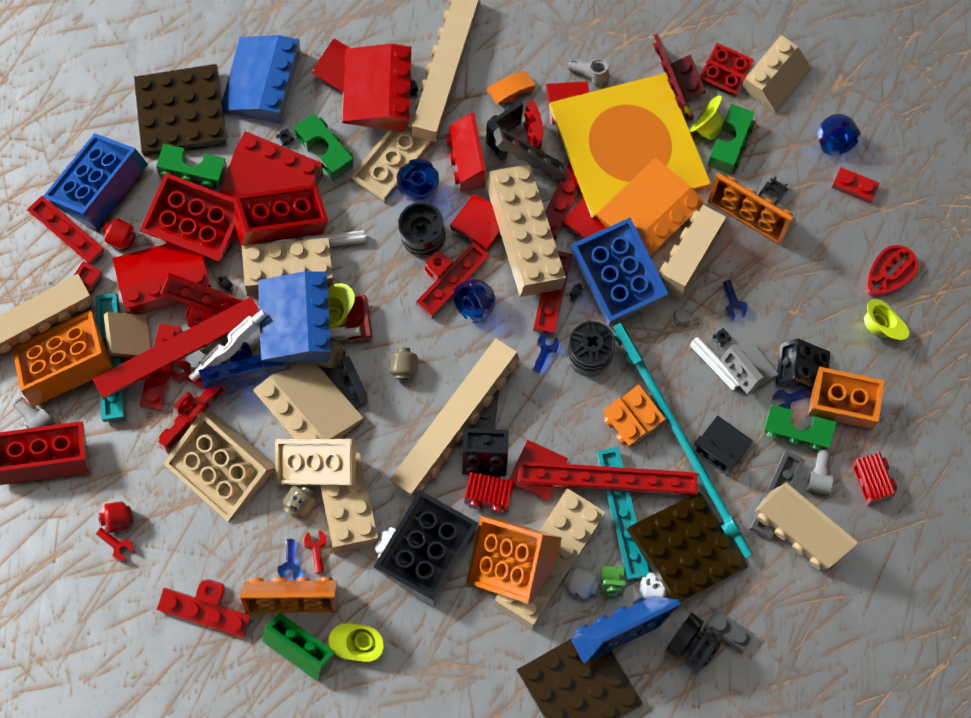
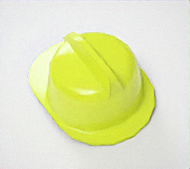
[690,95,724,140]
[328,283,355,330]
[864,299,909,341]
[328,623,384,662]

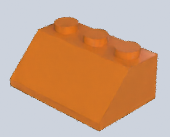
[808,367,885,430]

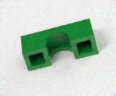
[707,104,756,174]
[294,113,354,181]
[156,144,227,190]
[763,404,837,450]

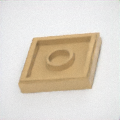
[104,312,151,358]

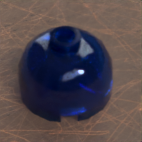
[817,114,861,155]
[397,159,439,203]
[453,279,496,324]

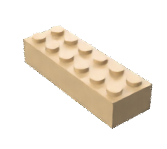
[485,164,566,297]
[494,488,606,630]

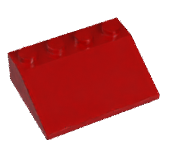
[342,43,412,132]
[219,131,324,198]
[139,172,237,262]
[112,243,211,315]

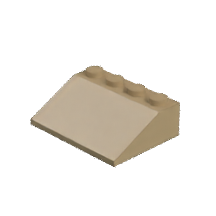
[253,362,364,439]
[163,411,275,522]
[754,483,858,570]

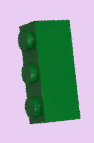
[262,612,335,681]

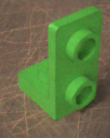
[600,566,626,599]

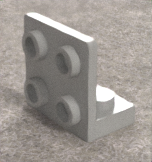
[720,341,778,394]

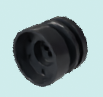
[398,202,446,257]
[567,321,615,377]
[664,612,724,675]

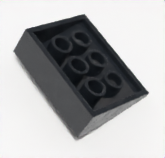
[373,490,479,606]

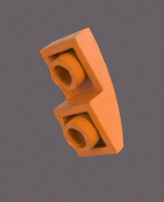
[487,71,536,105]

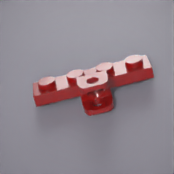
[415,241,490,318]
[160,273,244,328]
[158,376,227,453]
[156,579,252,638]

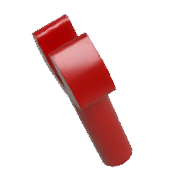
[170,361,208,389]
[96,527,135,562]
[304,530,327,574]

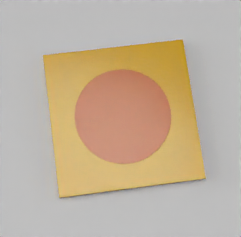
[549,73,711,218]

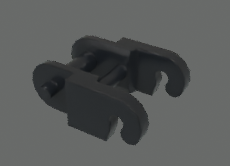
[758,176,788,206]

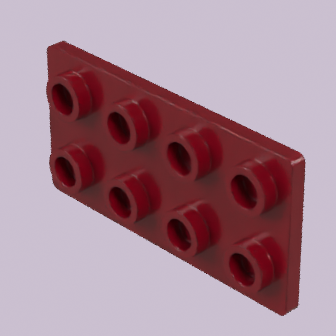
[653,34,707,120]

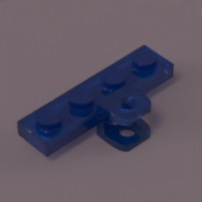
[198,342,291,390]

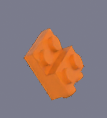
[603,384,667,447]

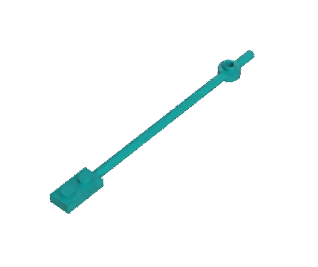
[613,323,753,559]

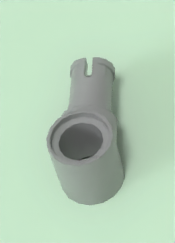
[568,58,610,86]
[13,397,55,428]
[807,450,833,495]

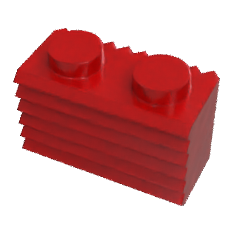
[852,452,897,506]
[464,472,514,514]

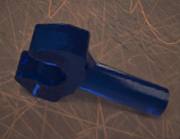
[723,280,748,320]
[532,333,559,373]
[771,388,812,409]
[278,539,301,581]

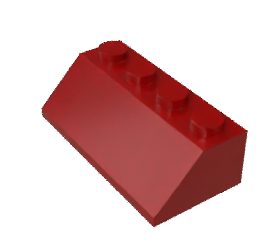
[234,184,329,246]
[0,421,90,485]

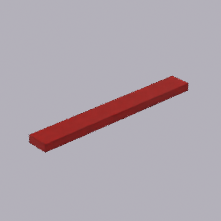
[93,297,259,400]
[517,461,698,496]

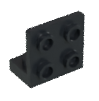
[486,101,523,161]
[776,338,830,389]
[325,356,368,408]
[693,416,753,476]
[462,428,509,477]

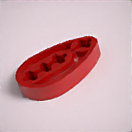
[866,245,918,298]

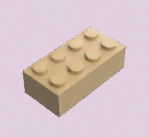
[659,205,726,302]
[242,238,333,296]
[320,452,378,554]

